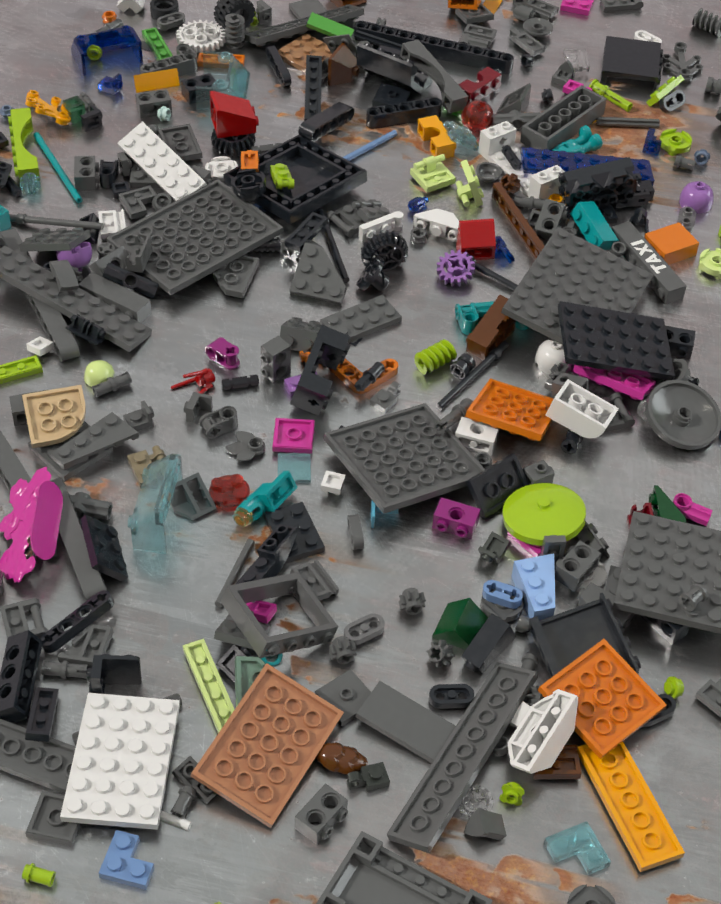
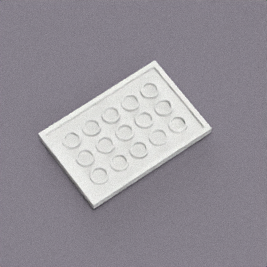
[60,693,180,830]

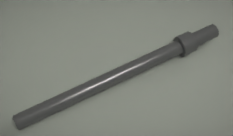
[9,213,104,230]

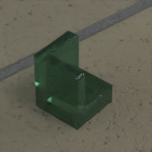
[63,96,86,124]

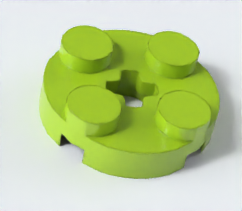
[658,129,692,156]

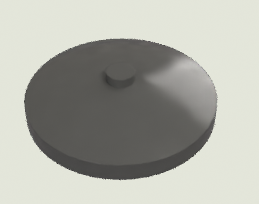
[645,380,721,450]

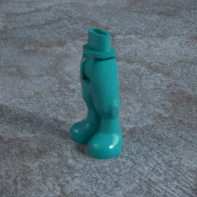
[546,125,603,164]

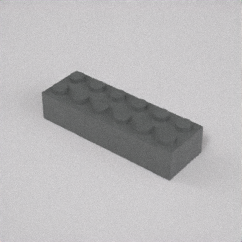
[520,85,607,156]

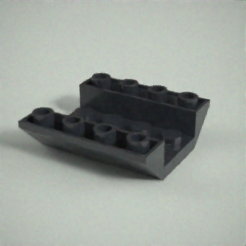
[357,43,433,94]

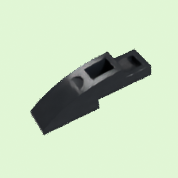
[236,524,298,584]

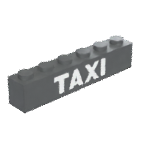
[612,221,687,305]

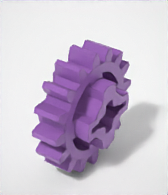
[437,250,475,287]

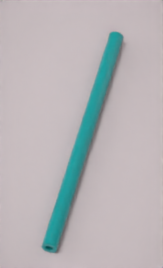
[33,132,83,204]

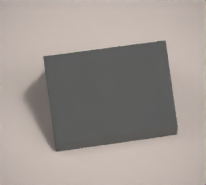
[496,83,531,114]

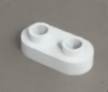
[634,30,662,44]

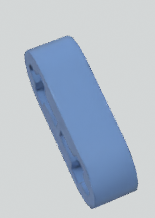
[482,580,523,609]

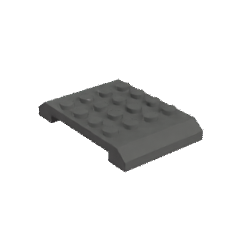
[316,831,493,904]

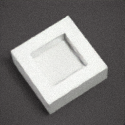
[26,336,54,356]

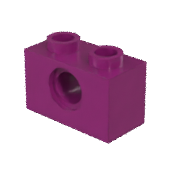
[432,497,480,540]

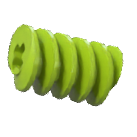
[414,339,457,375]

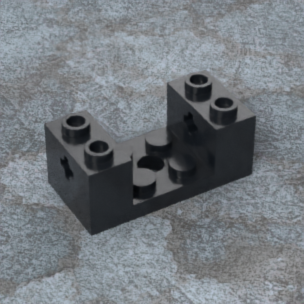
[290,325,351,416]

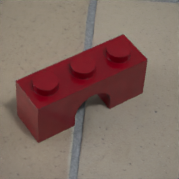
[458,67,502,107]

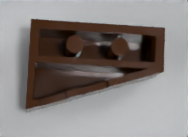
[466,295,516,360]

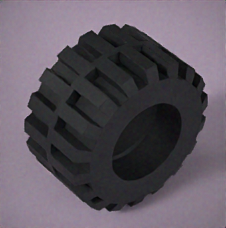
[214,0,255,31]

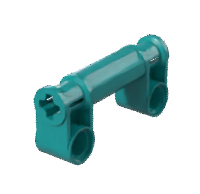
[455,301,529,335]

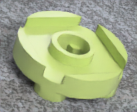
[698,248,721,279]

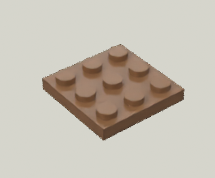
[278,33,332,74]

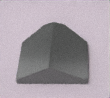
[170,473,217,521]

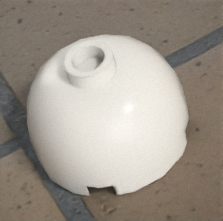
[535,339,572,374]

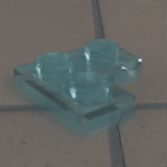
[544,821,611,875]

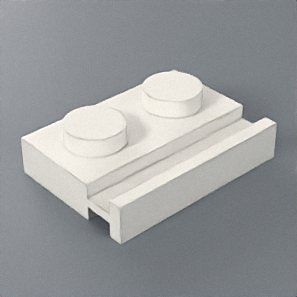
[98,209,126,239]

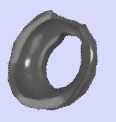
[476,162,502,183]

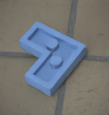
[99,830,154,890]

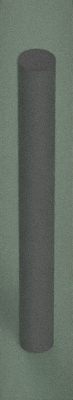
[215,539,255,608]

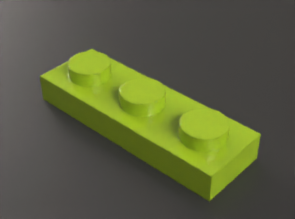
[646,75,685,107]

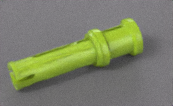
[589,79,633,112]

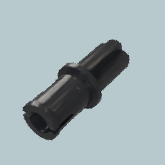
[355,362,385,391]

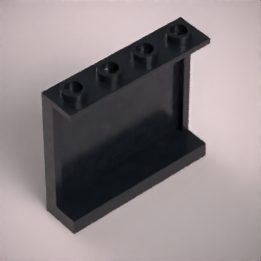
[600,36,663,91]
[529,592,641,678]

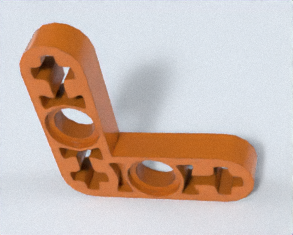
[329,358,398,394]

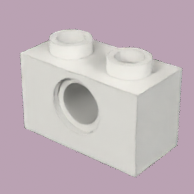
[455,417,499,456]

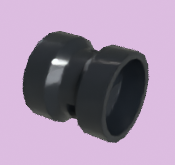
[450,353,476,379]

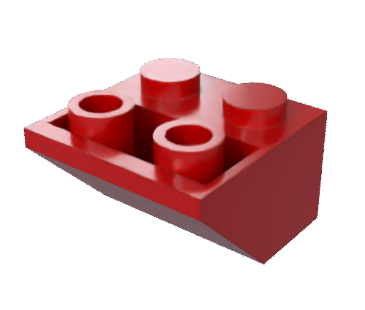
[456,218,496,260]

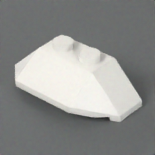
[507,689,578,774]

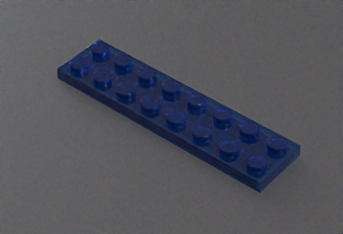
[520,147,655,186]

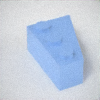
[511,553,555,621]

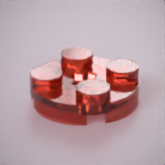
[209,474,250,511]

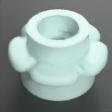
[157,106,171,122]

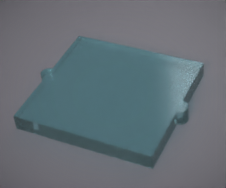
[278,453,311,483]

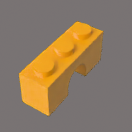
[417,115,457,158]

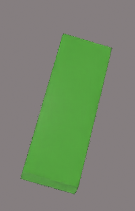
[306,12,354,37]

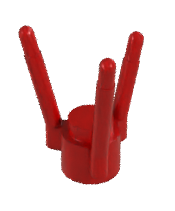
[171,368,215,402]

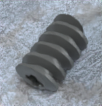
[692,8,721,37]
[225,13,245,50]

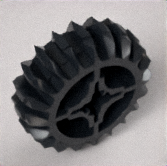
[211,129,256,157]
[361,230,409,272]

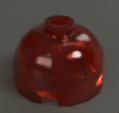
[461,100,494,132]

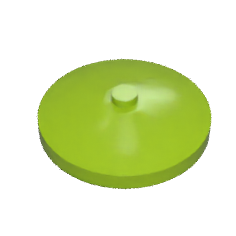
[503,483,586,546]

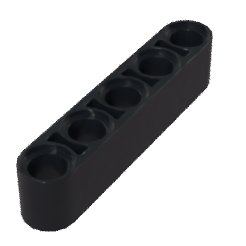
[366,97,442,129]
[298,102,355,141]

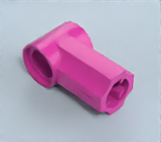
[673,493,713,526]

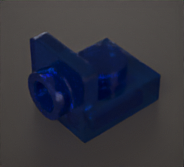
[97,73,123,95]
[642,128,662,155]

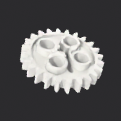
[176,20,226,53]

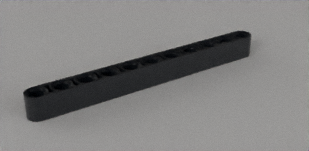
[354,21,514,74]

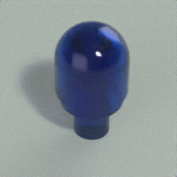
[408,196,429,213]

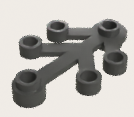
[662,42,703,82]

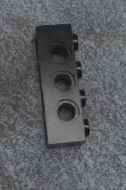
[0,630,43,723]

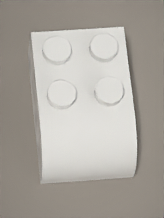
[546,379,619,438]

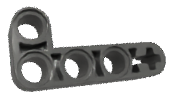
[140,44,198,77]

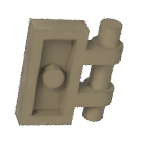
[127,445,173,489]

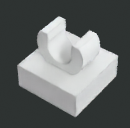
[321,470,346,496]

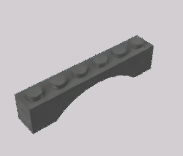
[400,40,468,113]

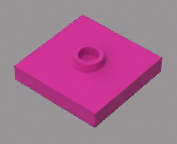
[272,418,315,454]

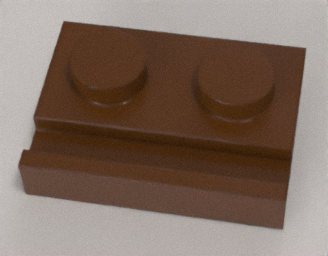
[533,745,582,780]

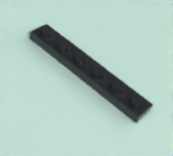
[304,55,322,121]

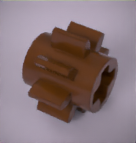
[500,173,521,195]

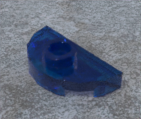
[495,236,515,264]

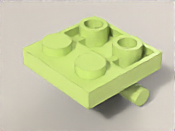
[410,154,456,193]
[456,160,484,207]

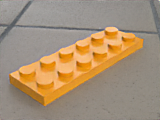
[577,742,685,872]

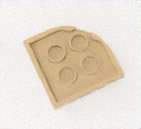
[22,385,86,448]

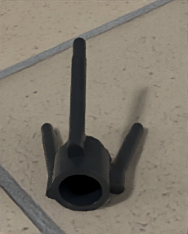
[630,207,649,233]

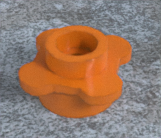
[102,11,117,24]

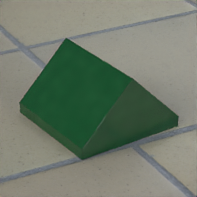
[432,598,488,650]

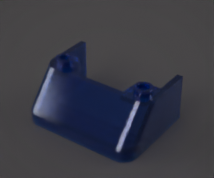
[71,25,143,76]

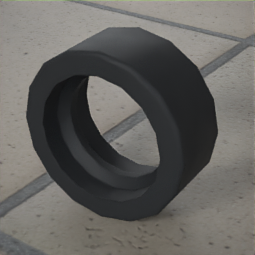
[150,0,179,20]

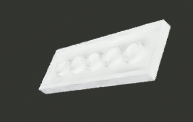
[117,121,207,201]

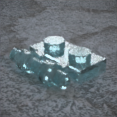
[444,121,479,151]

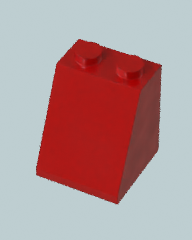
[210,91,259,138]

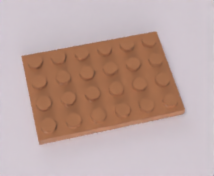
[190,663,344,828]

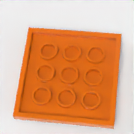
[465,378,553,441]
[538,639,667,759]

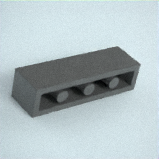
[79,272,152,323]

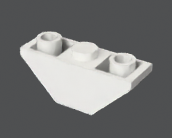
[413,209,459,242]

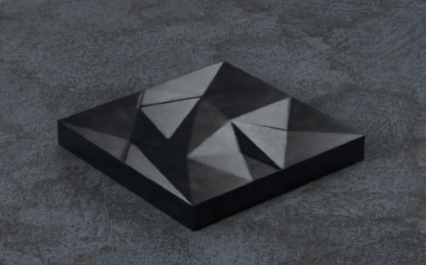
[223,135,367,224]

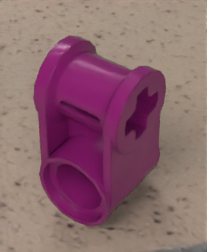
[205,337,240,370]

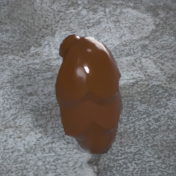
[315,742,368,774]

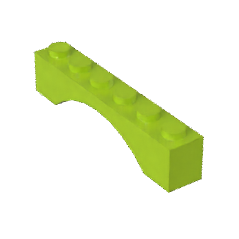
[8,108,40,184]

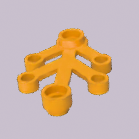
[25,90,71,126]

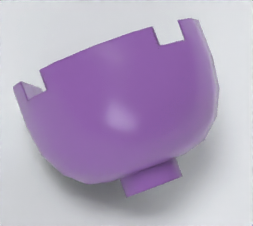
[679,181,714,214]
[56,242,92,271]

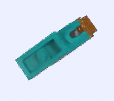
[233,471,298,527]

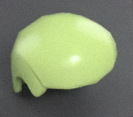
[84,360,115,387]

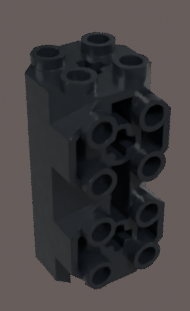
[558,157,637,208]

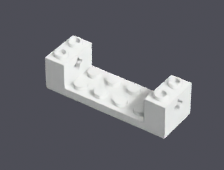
[478,121,565,199]

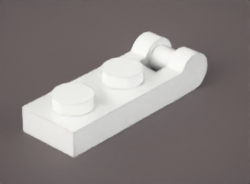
[359,211,404,243]

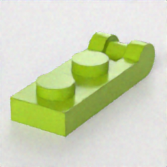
[270,163,294,189]

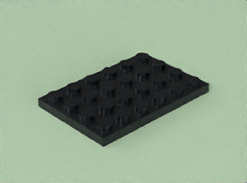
[558,301,675,380]

